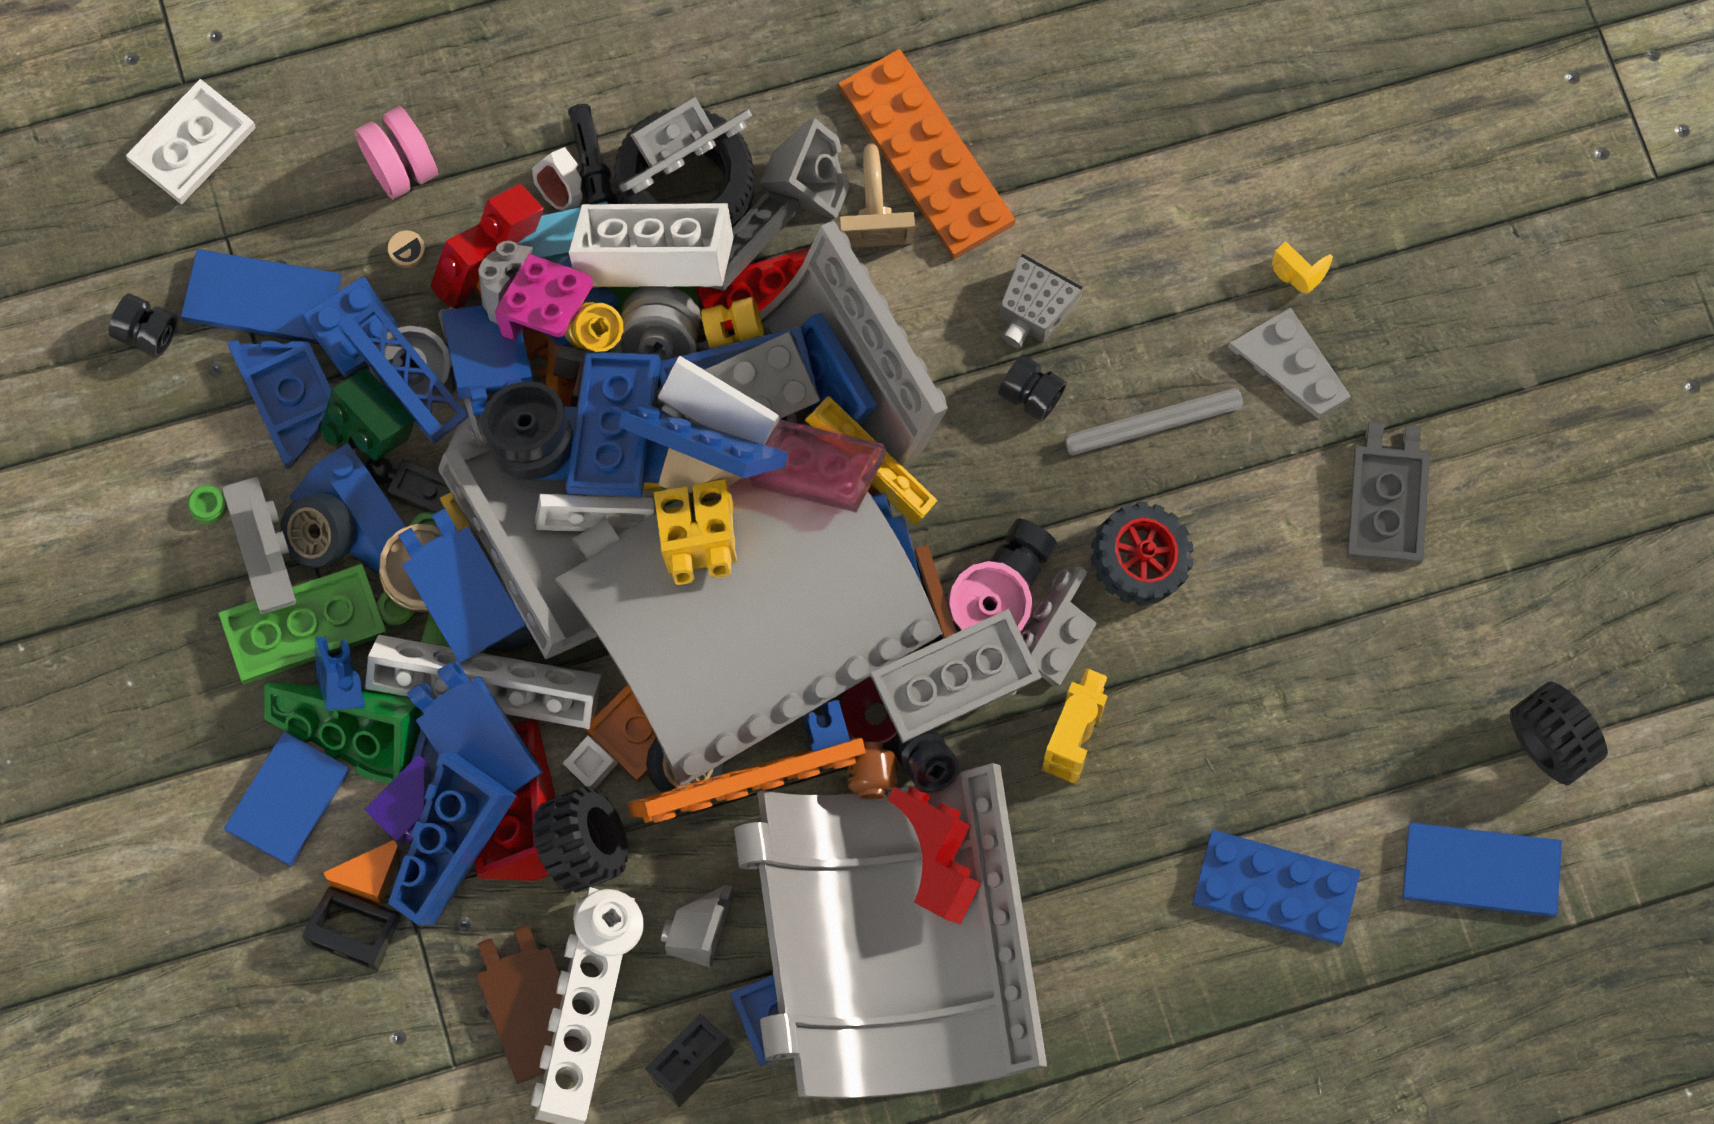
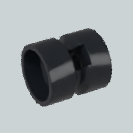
[109,293,178,358]
[998,354,1067,422]
[990,518,1057,589]
[893,728,960,793]

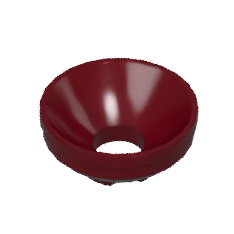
[839,677,898,744]

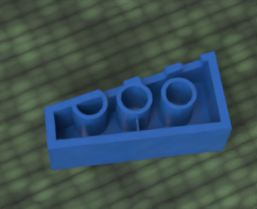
[388,752,516,925]

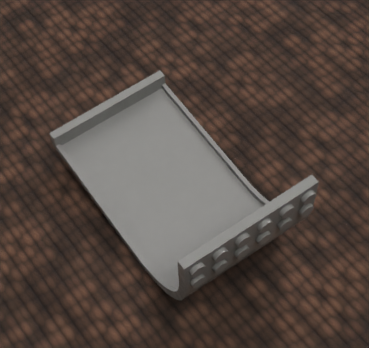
[438,220,948,659]

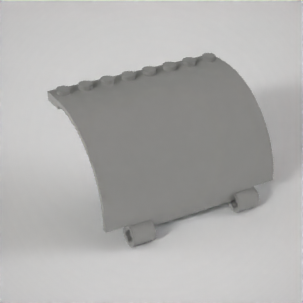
[555,430,943,787]
[734,763,1047,1099]

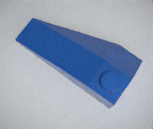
[290,443,406,576]

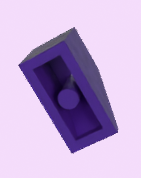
[364,755,429,847]

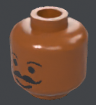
[847,742,897,800]

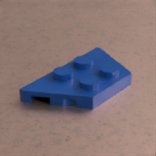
[227,341,332,469]

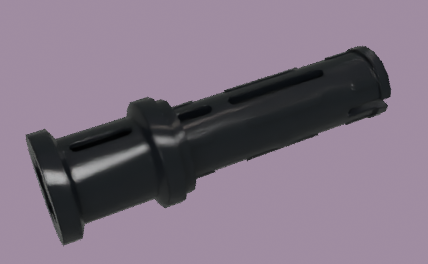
[568,104,618,204]

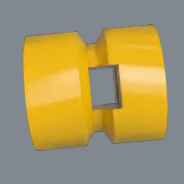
[701,297,764,349]
[565,302,623,352]

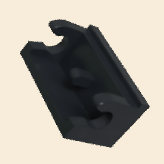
[645,1013,734,1107]

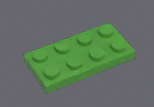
[218,564,387,685]

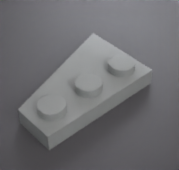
[1228,308,1351,419]

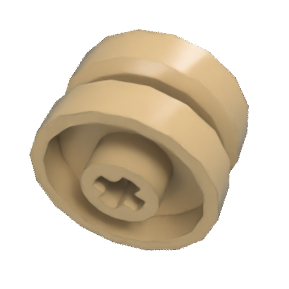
[379,524,442,613]

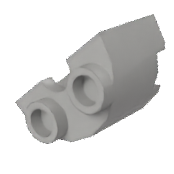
[478,241,534,324]

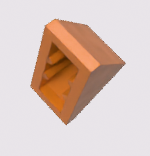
[323,840,401,905]

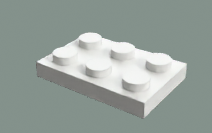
[126,79,256,205]

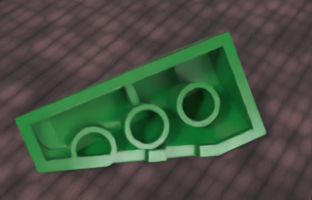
[264,682,422,784]

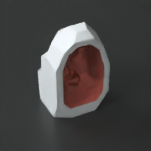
[532,147,583,211]

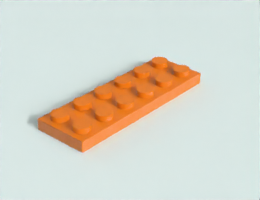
[838,49,1016,260]
[627,738,866,823]

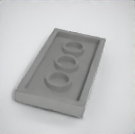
[656,331,821,424]
[870,609,1042,743]

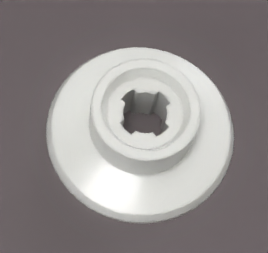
[574,889,644,957]

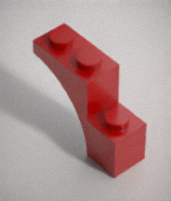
[430,183,544,309]
[887,786,981,924]

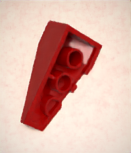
[476,719,556,881]

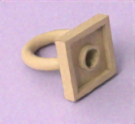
[839,143,915,248]

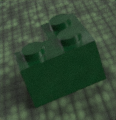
[319,368,415,461]

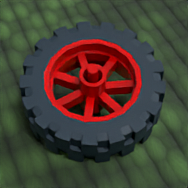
[1090,502,1194,606]

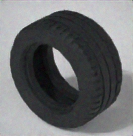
[614,107,754,228]

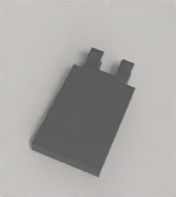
[1347,422,1430,564]

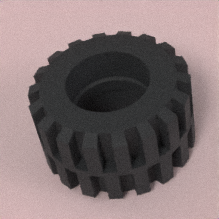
[1510,681,1608,785]
[533,786,628,893]

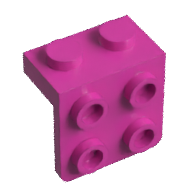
[494,254,593,341]

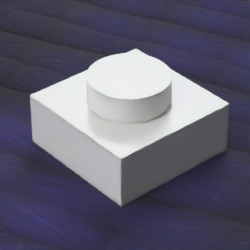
[562,735,619,790]

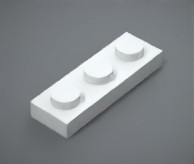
[535,494,654,533]

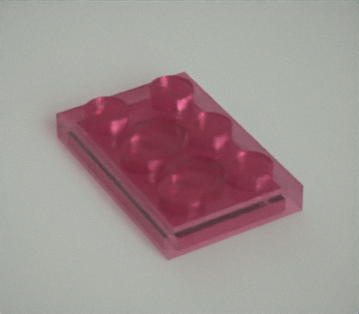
[750,419,886,513]

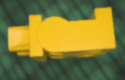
[653,479,737,585]
[1041,669,1108,784]

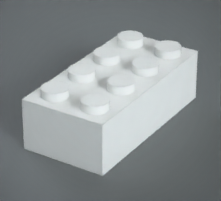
[569,203,734,288]

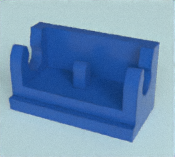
[315,637,365,710]
[802,699,850,751]

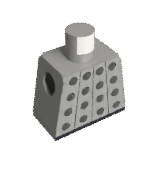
[999,253,1083,348]

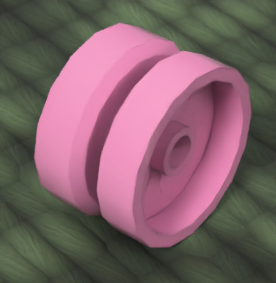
[354,105,439,200]
[946,561,1032,633]

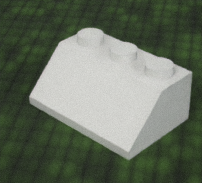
[658,356,780,445]

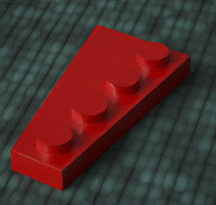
[694,248,810,331]

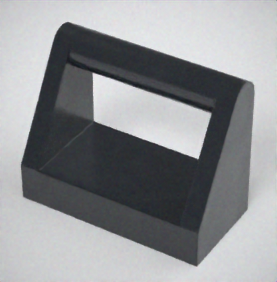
[302,886,401,972]

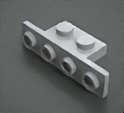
[619,97,753,194]
[222,477,296,614]
[1006,567,1097,696]

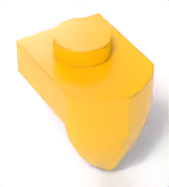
[1271,241,1333,293]

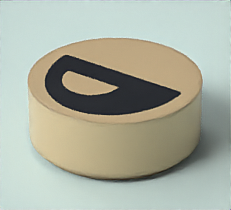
[388,230,425,269]

